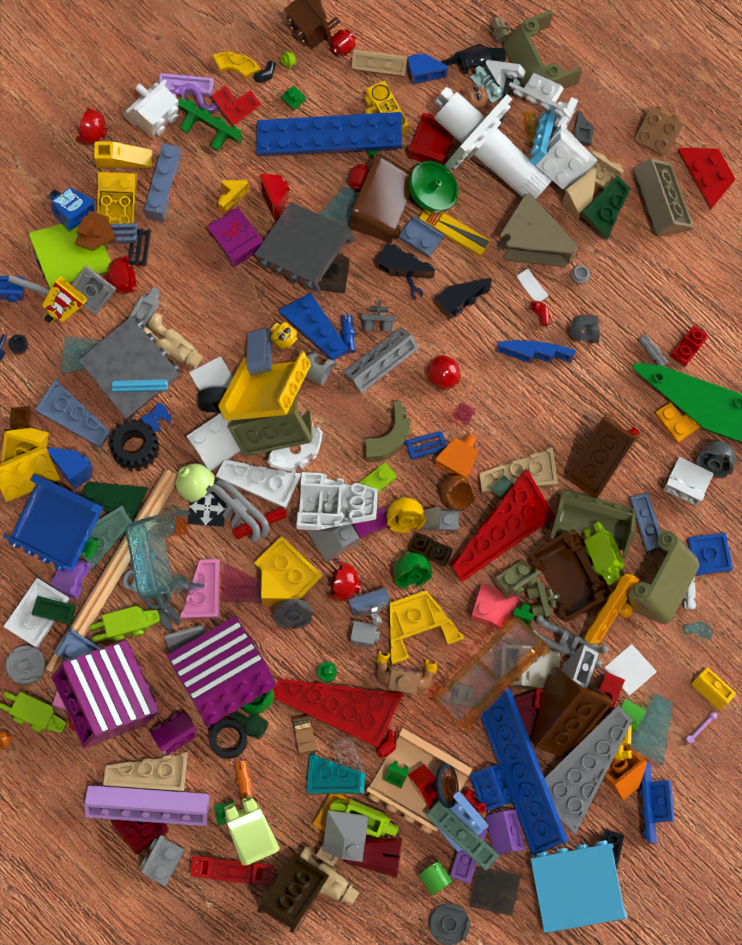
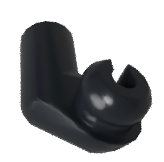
[254,61,276,83]

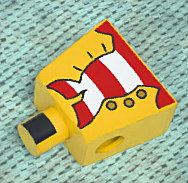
[42,276,88,323]

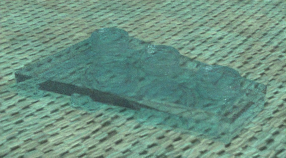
[628,693,673,765]

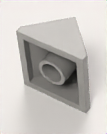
[72,266,116,315]

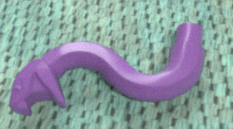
[172,84,219,113]

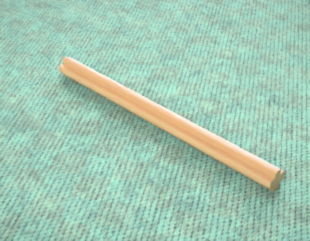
[45,469,177,674]

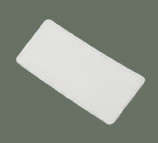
[517,269,548,301]

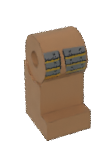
[293,716,317,756]

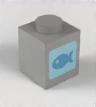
[350,621,380,648]

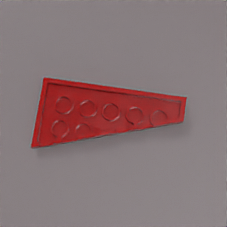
[450,469,555,582]
[274,679,403,748]

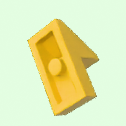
[218,180,250,214]

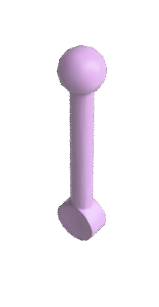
[686,712,717,744]

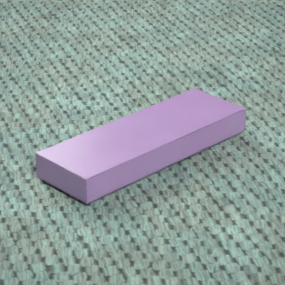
[158,73,214,97]

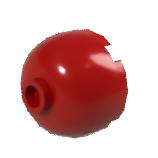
[76,107,108,145]
[104,256,137,294]
[328,561,361,601]

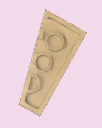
[479,447,558,494]
[103,752,188,792]

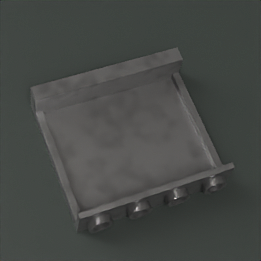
[254,202,355,291]
[79,316,182,420]

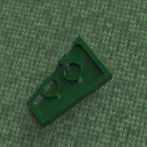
[581,176,631,240]

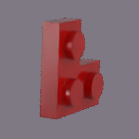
[210,85,261,126]

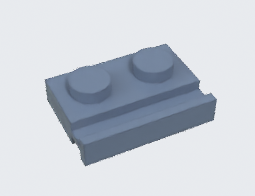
[399,216,444,258]
[54,628,101,661]

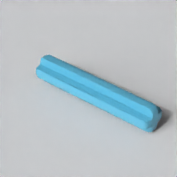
[111,379,168,392]

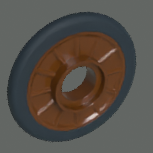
[436,763,459,808]

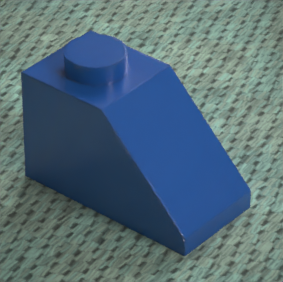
[407,53,448,85]

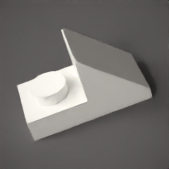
[486,60,525,89]

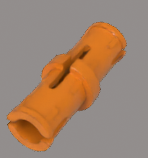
[234,760,254,803]

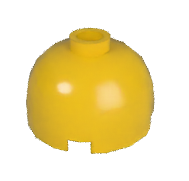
[386,497,426,533]

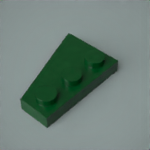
[81,482,149,522]

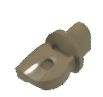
[491,17,509,43]

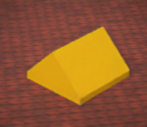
[261,568,293,607]

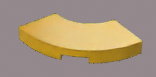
[212,52,261,79]

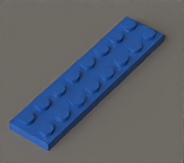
[256,112,402,156]
[476,689,568,855]

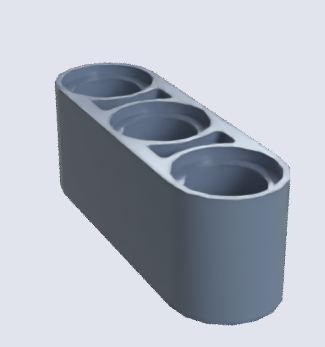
[247,327,272,376]

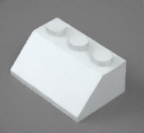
[186,413,241,471]

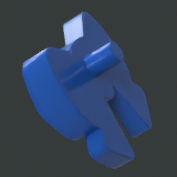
[142,403,171,432]

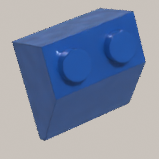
[47,448,94,490]

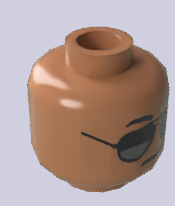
[461,85,488,109]

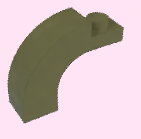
[365,401,410,463]

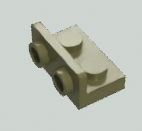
[493,560,541,599]

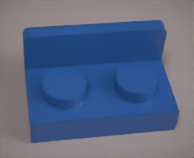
[470,765,511,812]

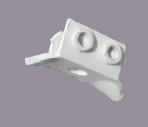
[267,427,323,473]

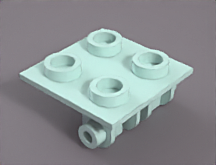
[470,65,520,103]

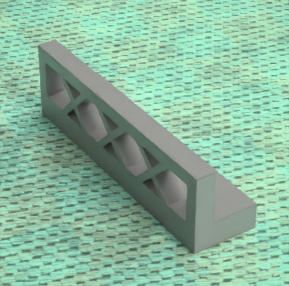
[343,327,419,393]

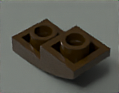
[408,532,453,567]

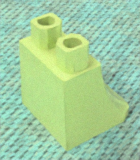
[224,796,280,866]

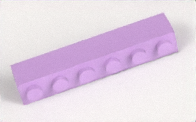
[84,785,209,826]

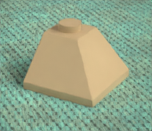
[562,168,596,221]

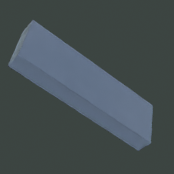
[629,493,661,553]

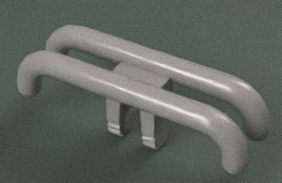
[205,480,269,542]
[530,615,609,668]

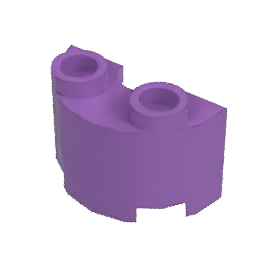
[51,559,92,600]

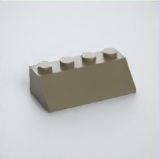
[634,158,694,236]

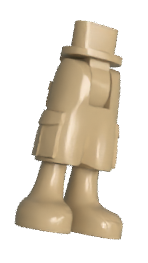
[143,313,204,369]
[300,846,359,906]

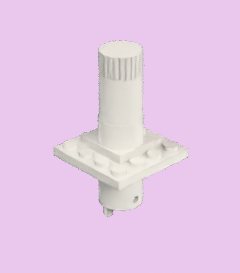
[434,87,552,199]

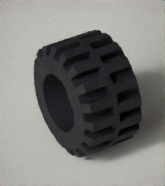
[109,419,159,472]

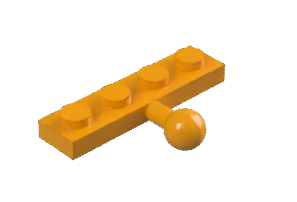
[584,574,640,644]

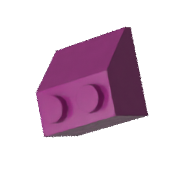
[151,713,199,756]

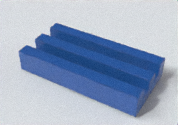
[405,431,447,460]

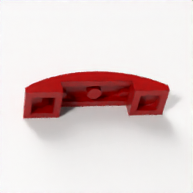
[190,856,274,886]

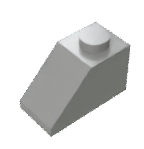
[562,645,599,689]

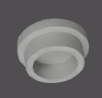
[571,265,590,284]

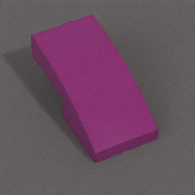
[352,506,389,539]

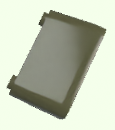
[628,529,699,624]

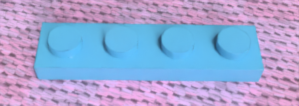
[529,109,556,165]

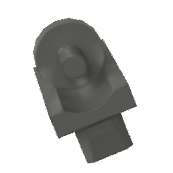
[362,301,396,332]

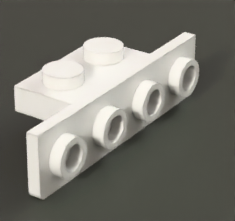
[509,73,572,118]

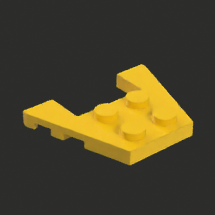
[390,590,464,665]

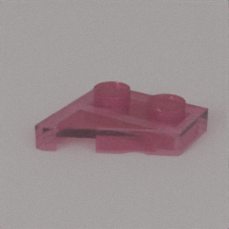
[223,564,262,603]

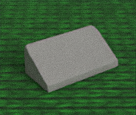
[165,625,205,653]

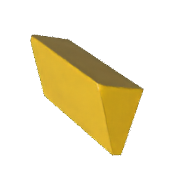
[692,667,736,710]

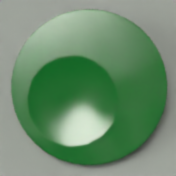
[408,161,459,213]

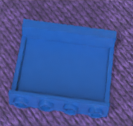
[3,474,104,572]

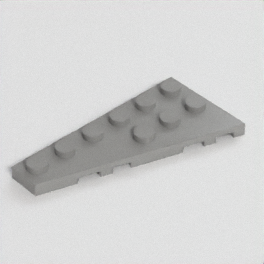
[544,705,633,834]

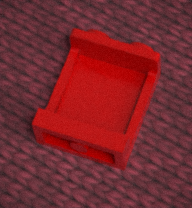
[408,113,454,165]

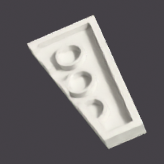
[216,460,302,509]

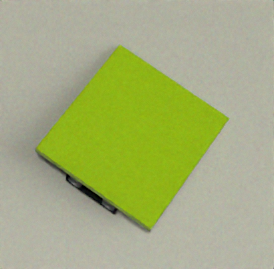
[28,224,110,289]

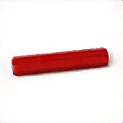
[232,507,287,539]

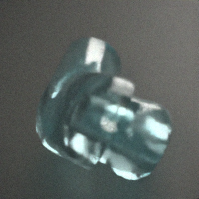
[683,621,713,639]

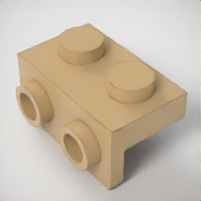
[585,151,624,190]

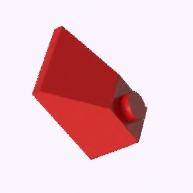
[260,174,290,221]

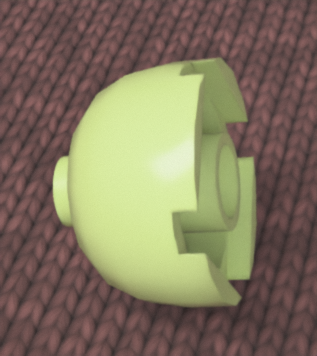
[175,463,215,502]

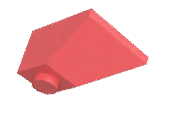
[470,583,518,632]

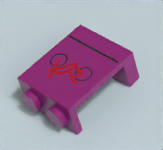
[208,207,263,268]

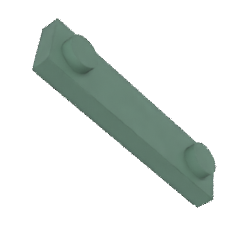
[426,801,500,871]

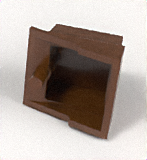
[284,0,340,49]

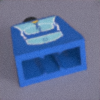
[49,188,95,232]

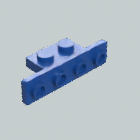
[640,762,675,844]

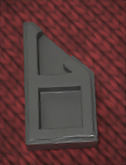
[574,111,594,146]

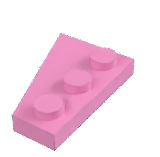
[180,559,220,619]

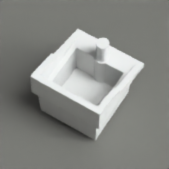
[122,79,179,138]
[536,124,597,191]

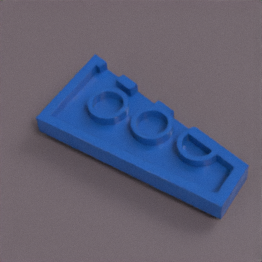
[278,293,349,360]

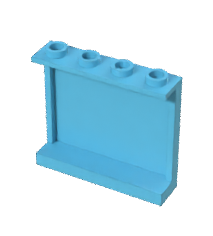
[531,841,628,933]

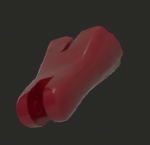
[343,838,402,878]

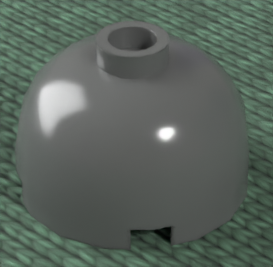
[696,441,737,478]

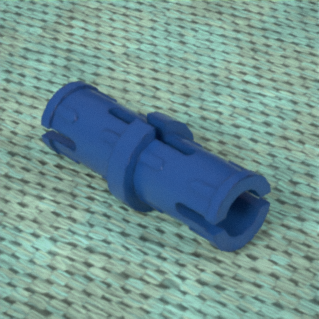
[341,314,356,354]

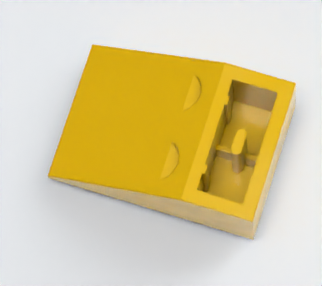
[97,171,138,224]

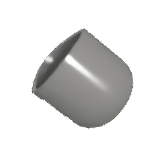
[305,353,336,386]

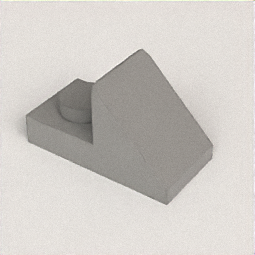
[420,507,459,532]

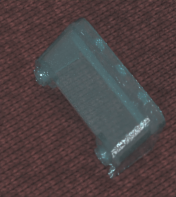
[126,510,205,599]

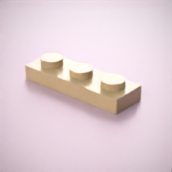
[352,49,407,76]

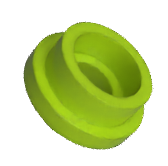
[281,50,296,69]

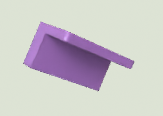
[486,810,525,855]

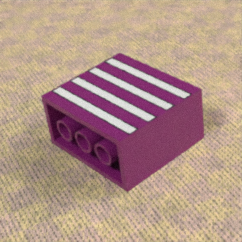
[167,616,277,727]
[51,640,159,749]

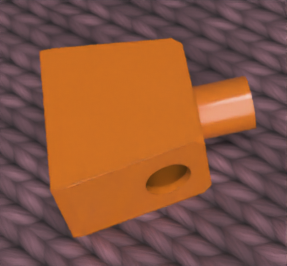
[435,434,478,479]

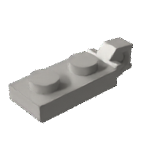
[128,287,161,327]

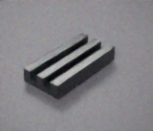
[127,229,151,266]

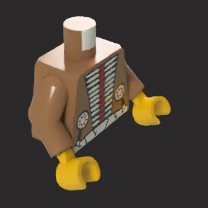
[376,651,437,694]

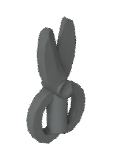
[145,586,181,631]

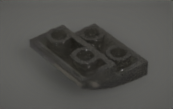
[470,866,521,917]

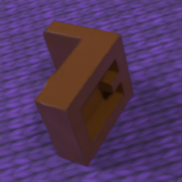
[10,406,31,430]

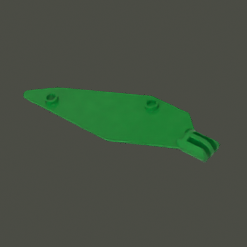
[633,363,742,443]

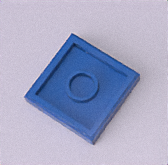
[687,533,733,576]

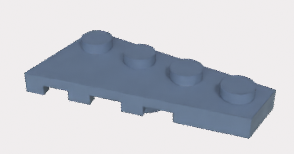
[35,379,111,449]

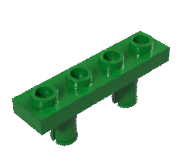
[178,98,244,152]

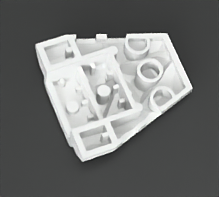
[297,472,378,530]

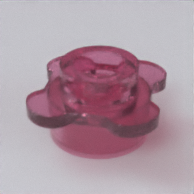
[453,403,476,425]

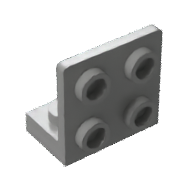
[140,835,185,887]

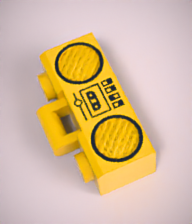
[363,80,409,136]

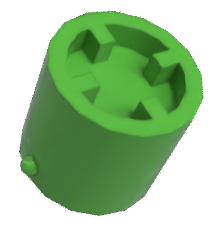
[621,699,647,733]
[418,861,453,896]

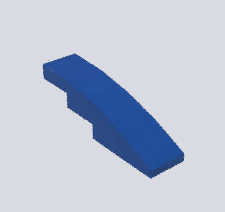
[496,340,576,364]

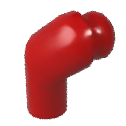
[530,300,550,326]
[376,730,396,758]
[462,789,486,813]

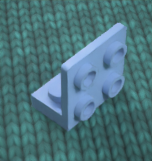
[436,791,489,852]

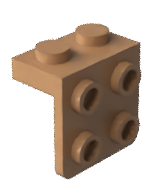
[635,105,685,155]

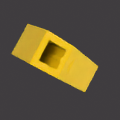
[94,141,152,168]

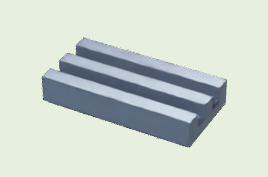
[107,223,137,244]

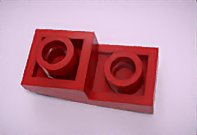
[670,325,709,367]

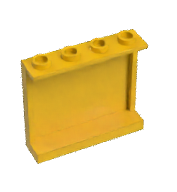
[218,351,311,421]

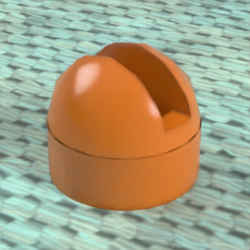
[0,731,12,749]

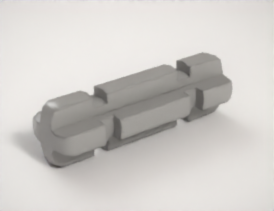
[639,335,668,366]

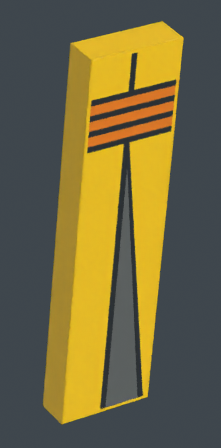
[419,210,491,257]

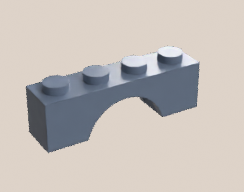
[144,144,182,222]

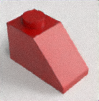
[408,764,440,810]

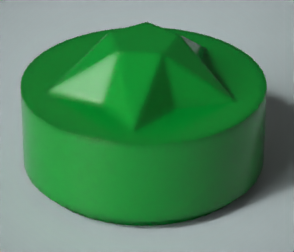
[317,662,337,683]

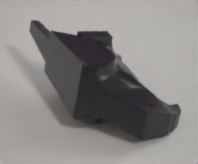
[441,44,507,74]

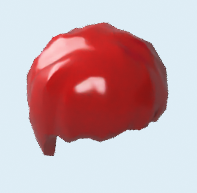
[426,355,461,390]

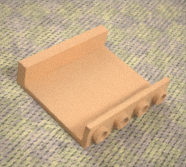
[366,728,472,834]

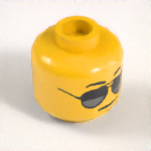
[270,322,298,349]

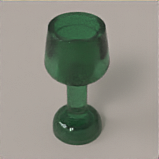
[221,711,269,740]

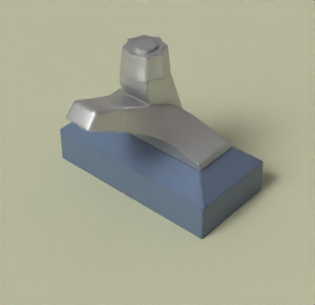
[349,588,390,626]

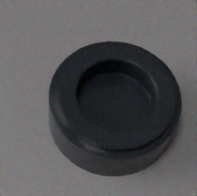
[9,335,28,354]

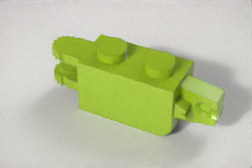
[584,522,625,587]
[89,606,161,643]
[0,692,67,734]
[330,799,399,837]

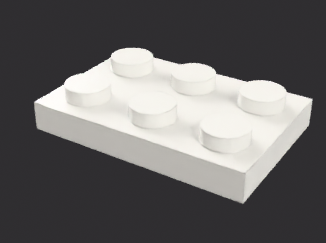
[4,578,70,648]

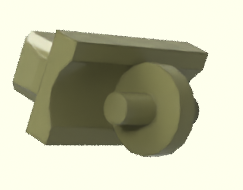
[526,581,560,620]

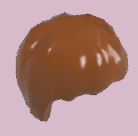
[441,475,476,511]

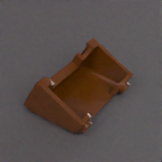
[350,153,411,244]
[529,531,611,622]

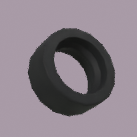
[198,387,227,413]
[209,719,248,759]

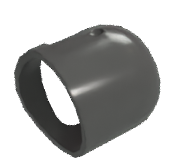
[570,315,600,344]

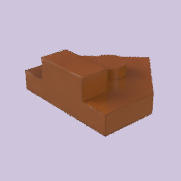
[75,211,117,251]

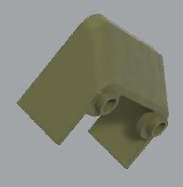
[503,10,582,89]
[550,490,636,559]

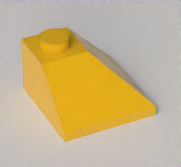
[1,428,49,463]

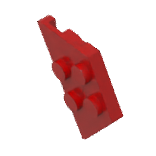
[678,148,736,210]

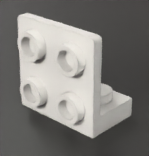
[663,457,713,507]

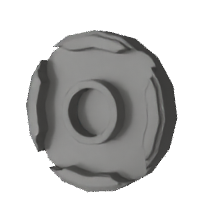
[6,645,46,685]

